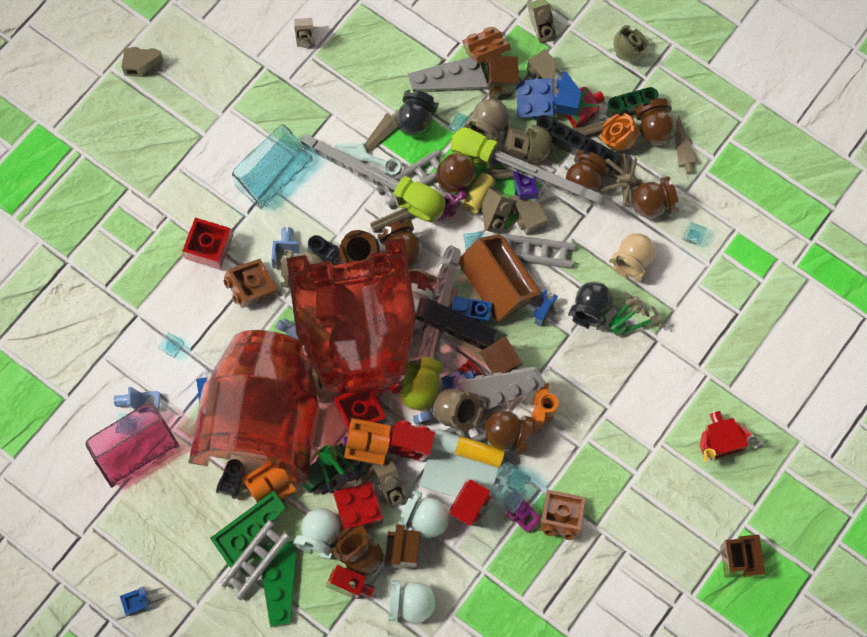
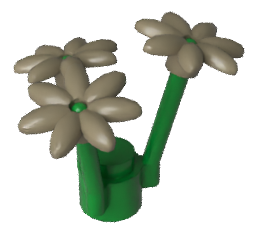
[608,291,663,336]

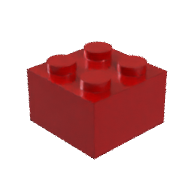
[182,217,233,270]
[334,387,386,433]
[387,420,435,462]
[448,478,491,526]
[333,481,383,530]

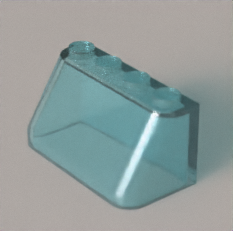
[231,124,313,210]

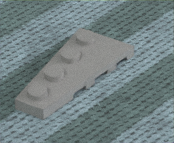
[408,57,488,92]
[458,367,546,411]

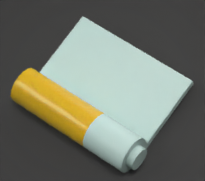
[419,429,505,507]

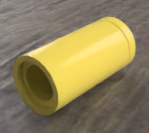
[462,173,496,214]

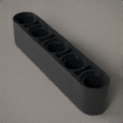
[536,115,618,172]
[415,298,498,350]

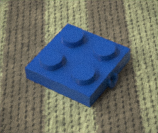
[516,78,555,119]

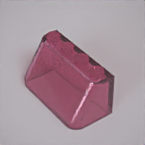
[85,403,180,488]

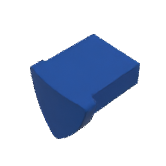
[120,587,151,616]

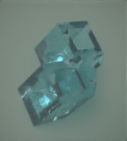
[491,461,531,513]

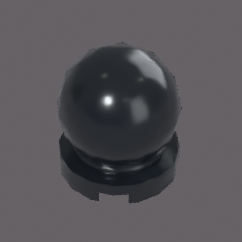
[396,90,439,137]
[568,281,613,330]

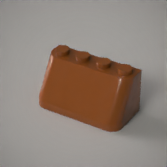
[458,234,540,322]

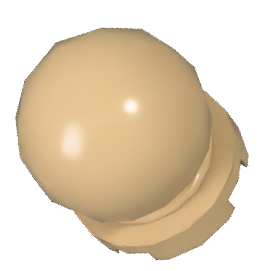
[609,233,656,282]

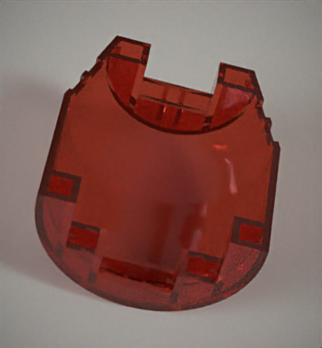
[286,238,416,393]
[188,330,319,484]

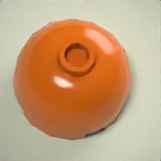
[600,114,639,151]

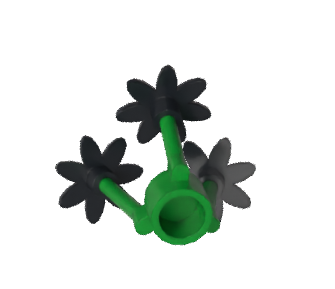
[316,444,368,495]

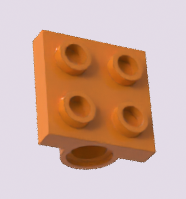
[531,383,559,432]
[344,418,391,465]
[242,457,297,503]

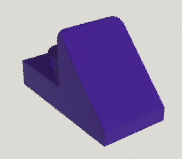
[513,171,539,200]

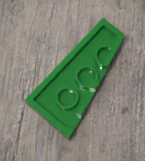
[210,491,287,568]
[259,541,297,628]

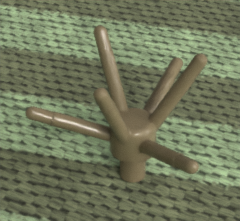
[599,157,643,207]

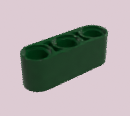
[606,87,659,118]
[297,443,354,494]

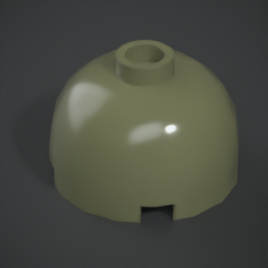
[613,25,650,62]
[522,124,554,163]

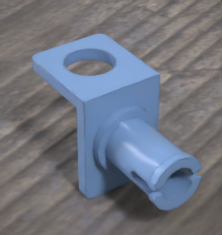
[271,227,300,268]
[113,387,160,412]

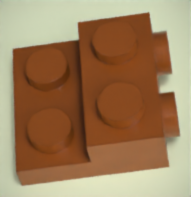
[462,27,511,63]
[223,259,278,309]
[539,490,586,540]

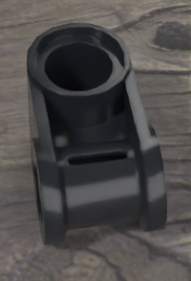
[308,235,340,269]
[216,459,245,499]

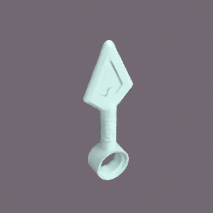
[335,143,402,176]

